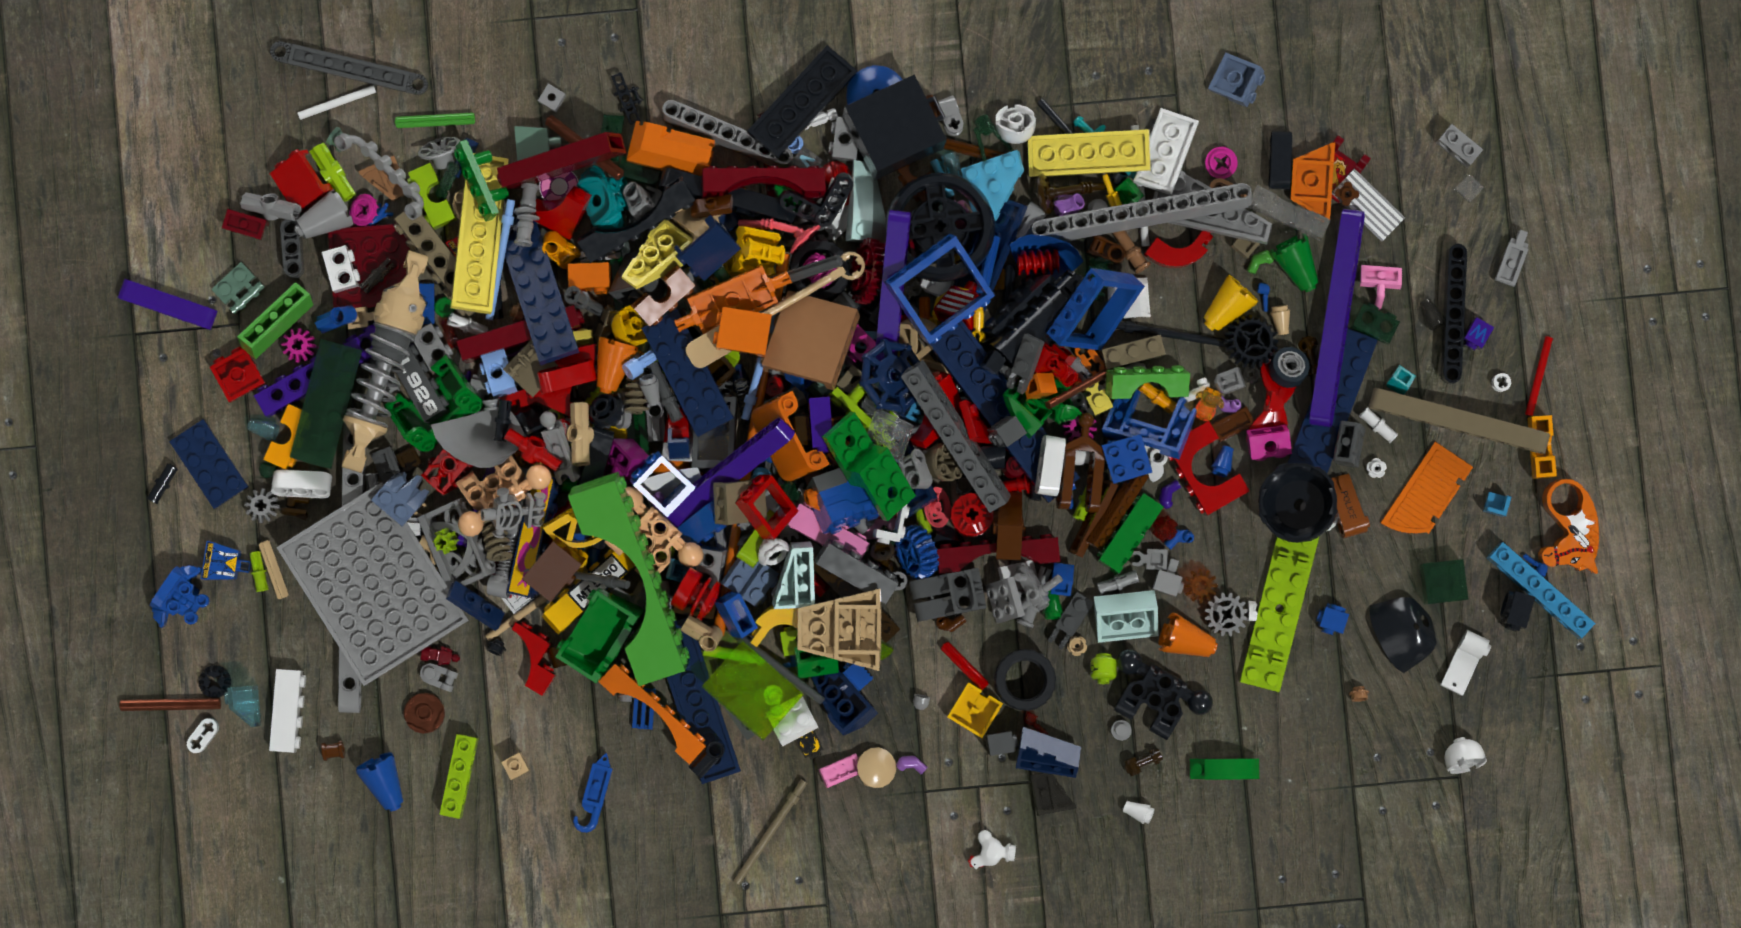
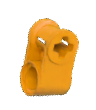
[542,231,581,269]

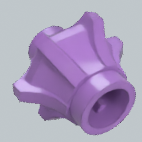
[1054,193,1085,216]

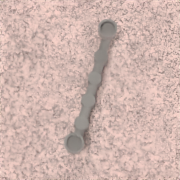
[334,133,424,220]

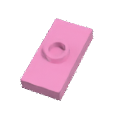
[818,753,858,788]

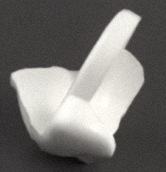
[758,538,790,566]

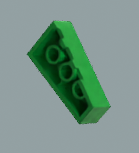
[1097,493,1164,574]

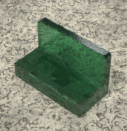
[619,156,661,188]

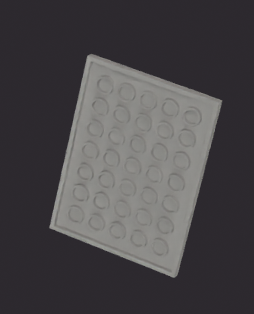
[276,482,469,686]

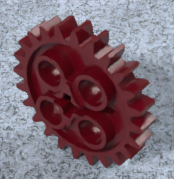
[849,238,884,305]

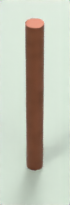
[1045,369,1107,409]

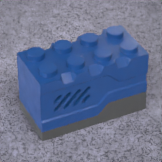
[803,468,893,534]

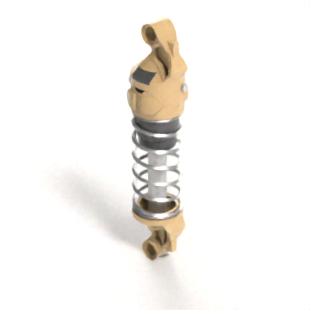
[341,250,428,473]

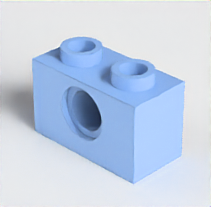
[479,349,518,399]

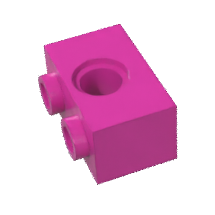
[1246,424,1292,461]

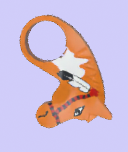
[1538,479,1599,574]

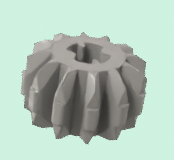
[244,488,280,523]

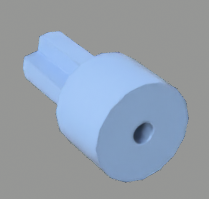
[622,351,657,380]

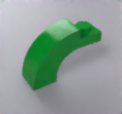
[1190,758,1260,780]

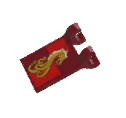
[1332,135,1371,203]

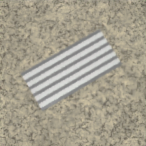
[1332,169,1405,242]

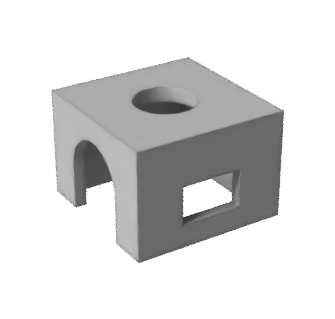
[538,84,566,113]

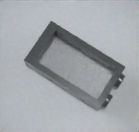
[692,394,738,472]

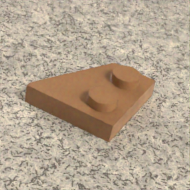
[358,155,406,201]

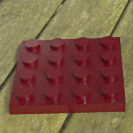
[328,224,411,308]

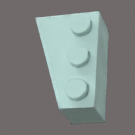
[772,541,815,609]

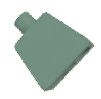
[514,126,562,161]

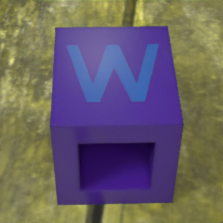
[1464,317,1494,351]

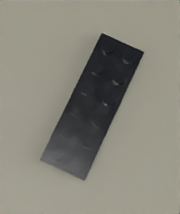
[747,45,857,159]

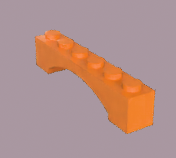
[599,663,706,765]

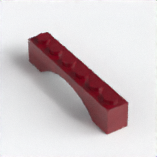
[701,166,826,199]
[937,534,1060,575]

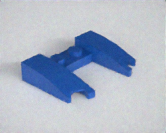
[1102,388,1197,459]

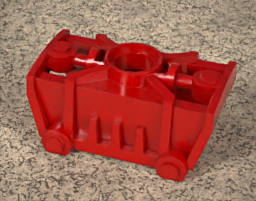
[421,449,474,495]

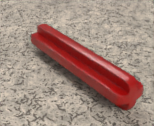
[941,642,989,690]

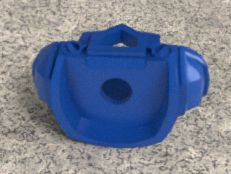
[149,565,210,628]

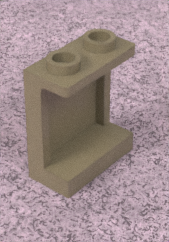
[713,478,767,525]

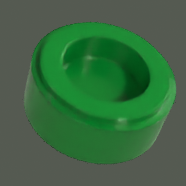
[434,297,455,318]

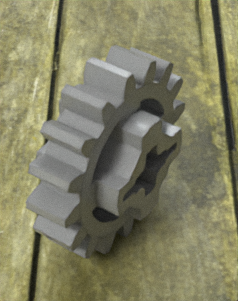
[1204,593,1249,636]

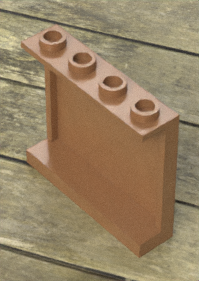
[760,291,860,390]

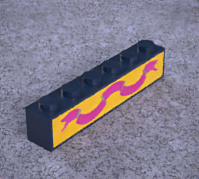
[507,477,562,599]

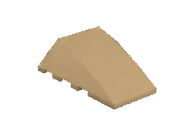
[797,589,882,671]

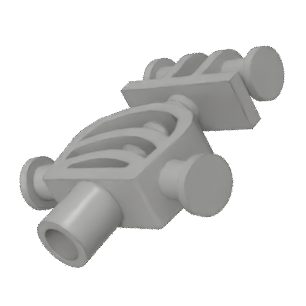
[480,488,546,538]

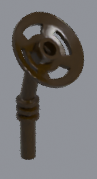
[1037,174,1113,214]

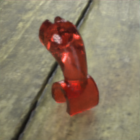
[441,318,458,349]

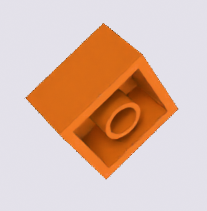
[568,262,612,295]

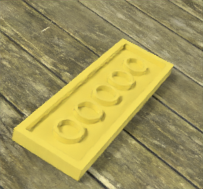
[1028,129,1151,177]

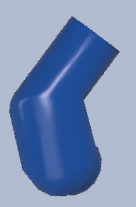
[1164,530,1194,550]

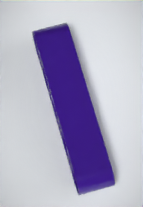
[117,279,218,330]

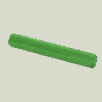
[395,113,475,128]

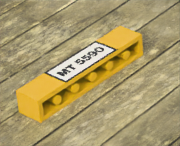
[542,549,636,635]

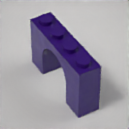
[809,397,832,455]

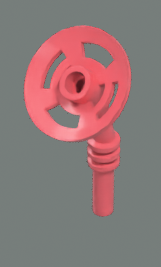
[738,218,821,255]
[877,487,951,528]

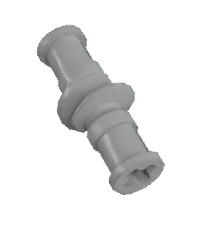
[514,183,540,247]

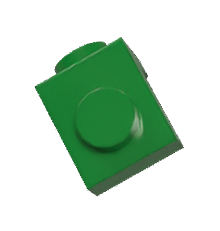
[1114,178,1144,204]

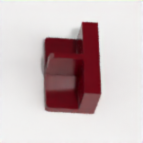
[222,209,269,240]

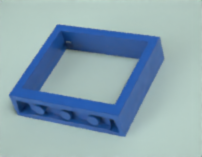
[884,234,995,344]
[1047,268,1145,350]

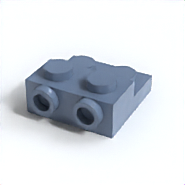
[1208,52,1265,107]
[721,558,779,607]

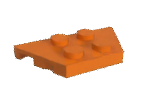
[1290,143,1335,221]

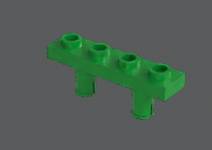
[454,139,509,222]

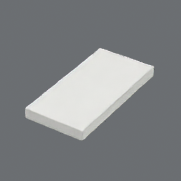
[1133,108,1199,196]

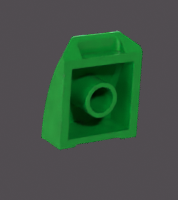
[1003,385,1053,438]

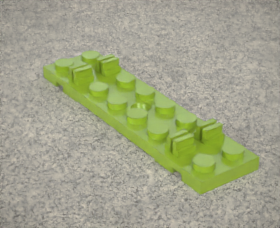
[1239,537,1319,692]

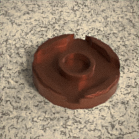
[404,693,445,734]

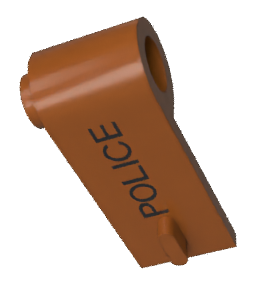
[1331,473,1370,539]

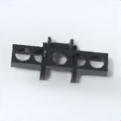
[611,72,644,125]

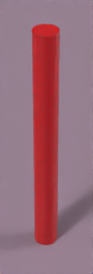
[1525,336,1553,417]

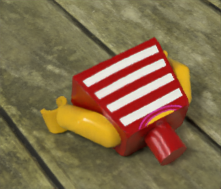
[929,281,986,342]

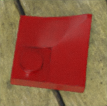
[959,400,992,444]

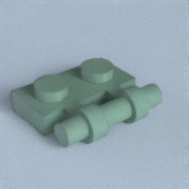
[211,262,264,314]

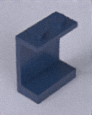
[674,215,741,281]

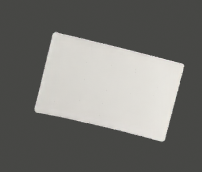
[642,468,701,507]

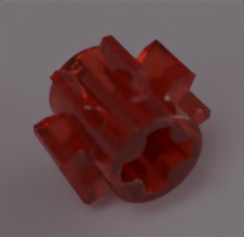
[1152,515,1178,542]

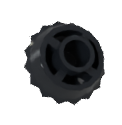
[589,393,625,430]

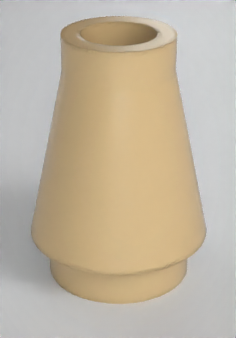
[1270,305,1290,335]

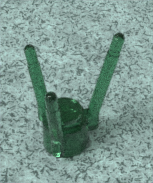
[973,114,1014,161]

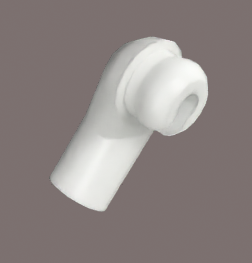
[1184,377,1210,403]

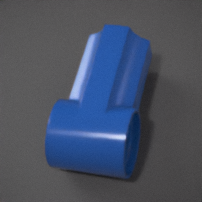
[315,305,357,333]

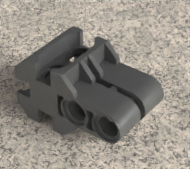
[909,568,987,622]

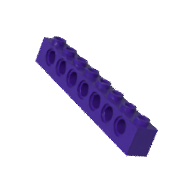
[254,324,376,418]

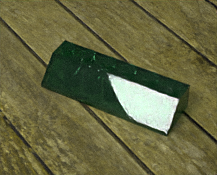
[290,339,362,469]

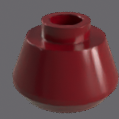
[1002,454,1025,480]

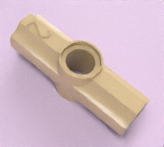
[566,402,594,466]

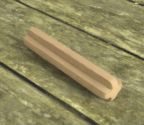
[258,540,289,599]

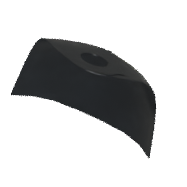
[1370,597,1436,673]

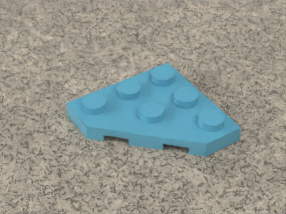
[961,150,1024,221]

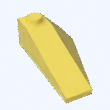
[622,220,693,289]

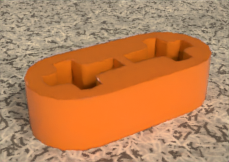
[1074,348,1105,376]

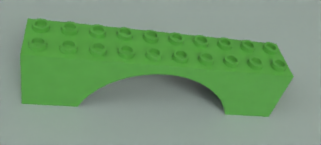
[568,472,690,686]

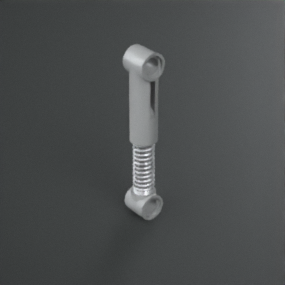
[487,467,529,599]

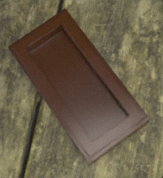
[1211,406,1254,443]

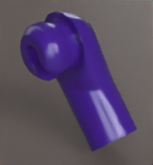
[1159,479,1181,509]

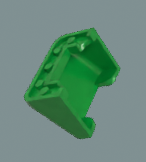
[555,588,645,684]

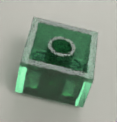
[1420,559,1469,605]

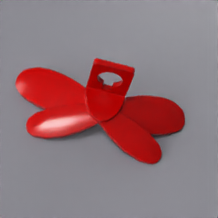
[1246,359,1296,441]

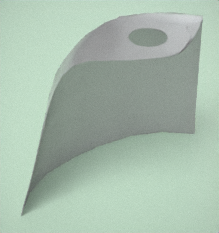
[431,409,524,468]

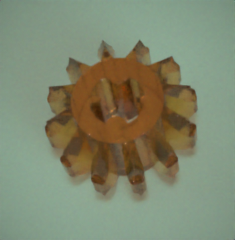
[1183,569,1218,603]

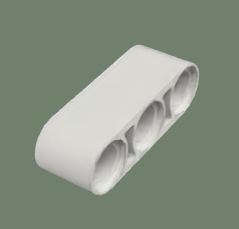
[1035,435,1066,496]
[271,470,332,498]

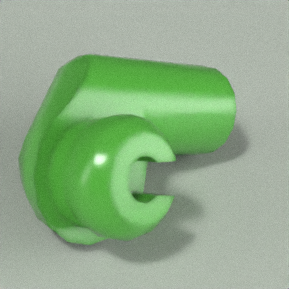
[1246,250,1274,275]

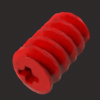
[1017,249,1059,275]

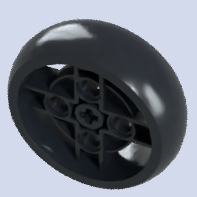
[885,173,995,282]

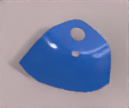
[1010,234,1084,280]

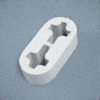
[187,718,219,753]

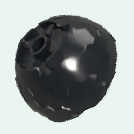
[1258,463,1338,543]

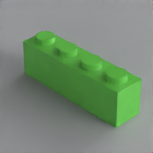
[237,282,313,360]

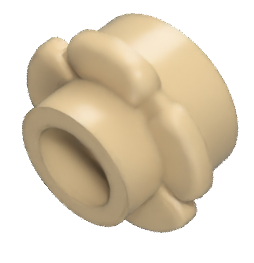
[1067,636,1087,656]

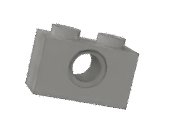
[829,117,858,162]

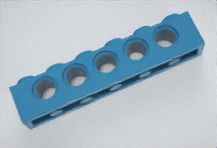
[1486,542,1596,639]

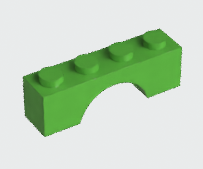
[1105,365,1190,399]

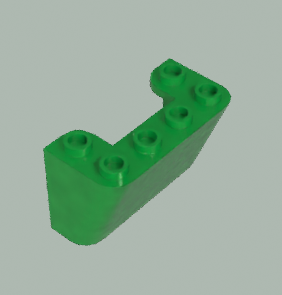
[384,355,483,452]

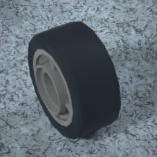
[1269,347,1310,388]

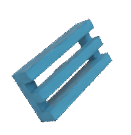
[906,401,923,423]

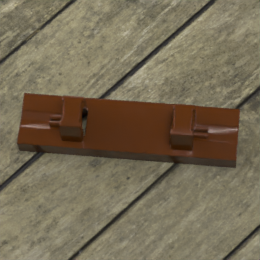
[1068,479,1118,558]

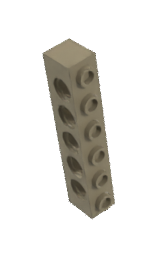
[393,211,475,318]

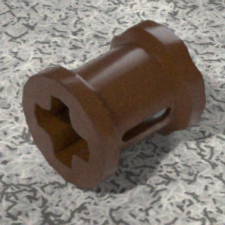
[321,740,345,761]

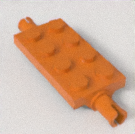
[674,265,792,334]

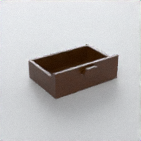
[522,537,586,602]

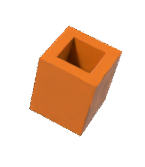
[1025,373,1058,399]

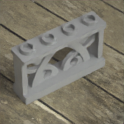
[417,497,496,590]

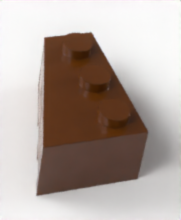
[993,492,1023,560]

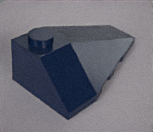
[812,671,878,736]

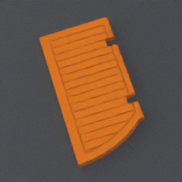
[1381,442,1473,534]

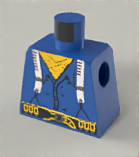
[201,541,251,580]

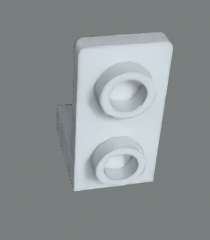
[872,504,910,544]

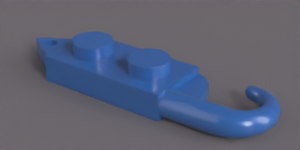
[573,753,613,833]

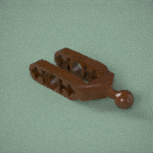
[1056,413,1104,513]

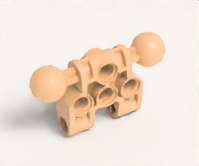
[456,455,552,537]
[604,486,704,576]

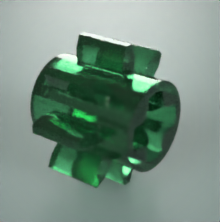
[779,481,801,504]

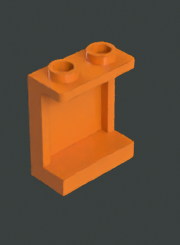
[713,307,772,357]

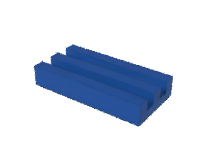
[632,688,656,730]

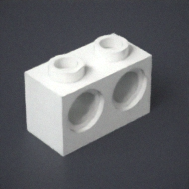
[322,245,360,293]

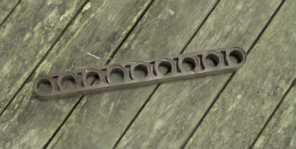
[1368,388,1550,454]

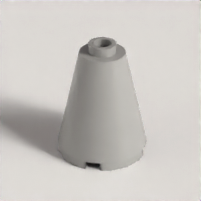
[294,189,353,239]

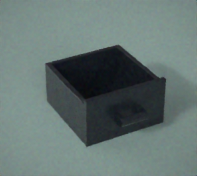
[842,74,947,181]

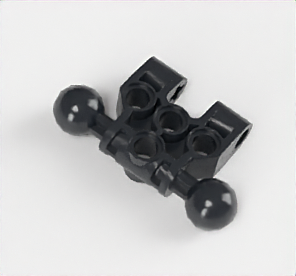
[1113,649,1213,741]

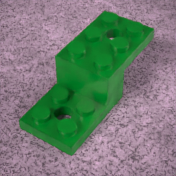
[822,411,916,521]

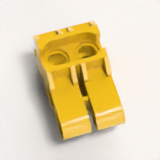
[715,226,785,284]

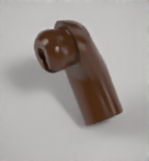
[936,614,967,632]

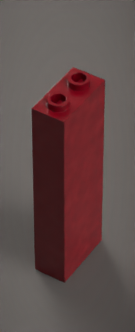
[497,132,626,189]
[457,305,585,364]

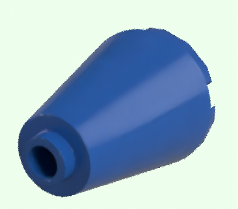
[356,752,403,812]

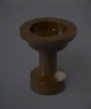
[870,542,895,572]

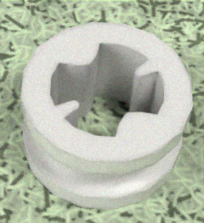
[1491,373,1511,392]

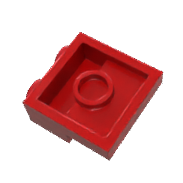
[210,346,265,403]

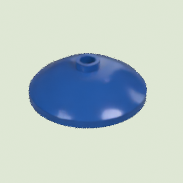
[846,65,902,105]

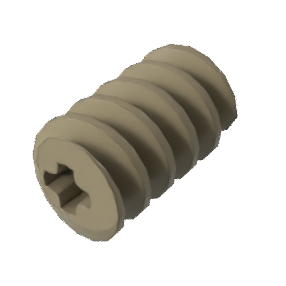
[623,372,649,414]
[482,520,512,562]

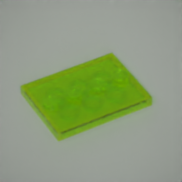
[702,641,804,741]

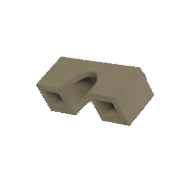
[1100,335,1166,370]

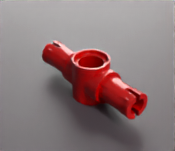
[1047,357,1082,388]
[504,428,563,472]

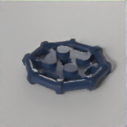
[859,338,919,414]

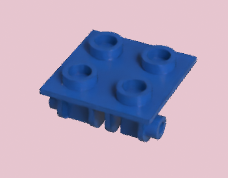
[1102,434,1152,484]

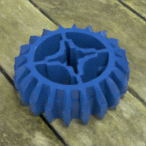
[895,525,939,580]

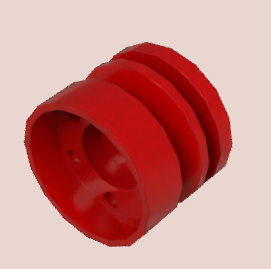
[950,493,994,537]
[671,567,721,621]

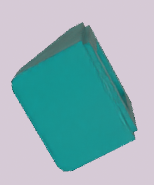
[1386,365,1416,395]

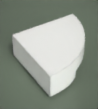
[1247,601,1257,621]

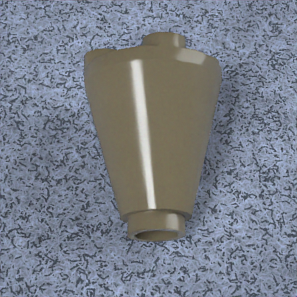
[921,441,962,481]

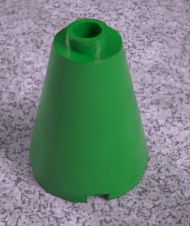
[1270,234,1318,292]

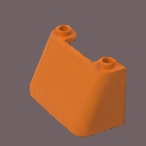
[751,391,829,482]

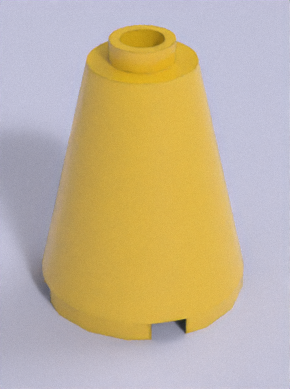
[1203,275,1259,331]

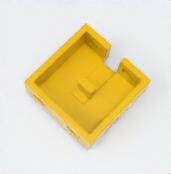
[947,682,1003,738]

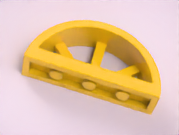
[541,508,603,548]

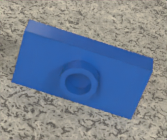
[419,283,435,325]

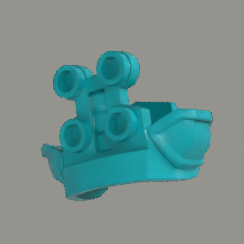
[576,165,629,229]

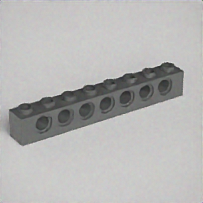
[901,360,1011,513]

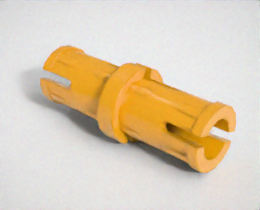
[1138,383,1177,414]

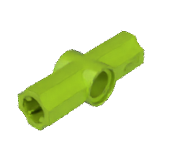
[309,142,356,202]

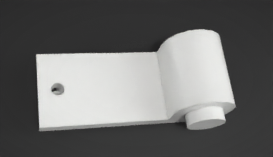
[1441,630,1491,696]

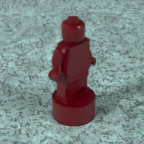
[420,645,460,665]

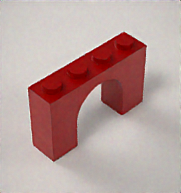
[1167,421,1250,516]

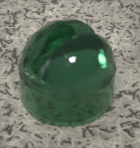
[259,462,277,478]

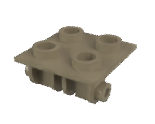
[503,340,559,397]

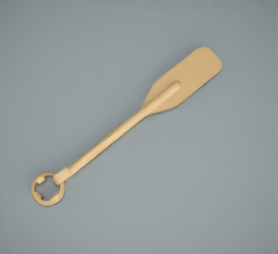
[686,252,865,368]

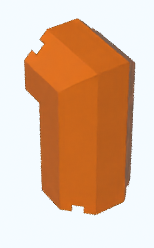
[626,121,716,176]

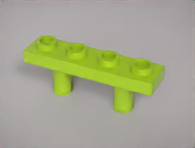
[829,384,898,450]

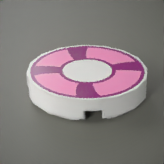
[539,171,578,200]

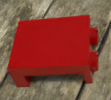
[269,149,333,213]

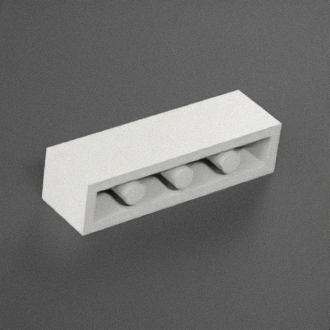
[269,669,306,753]

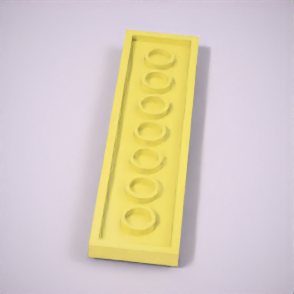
[450,153,509,314]

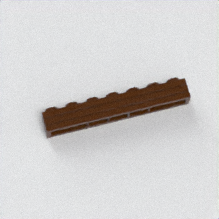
[1086,475,1149,551]

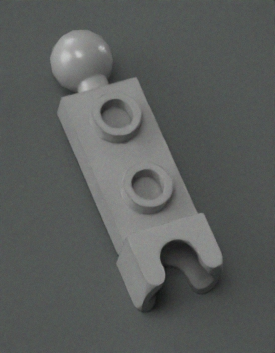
[540,411,581,485]

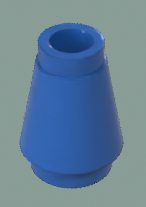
[1211,446,1234,477]

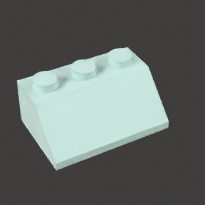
[1094,590,1159,643]

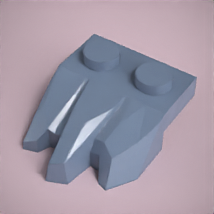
[371,471,430,527]

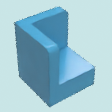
[1483,492,1511,517]

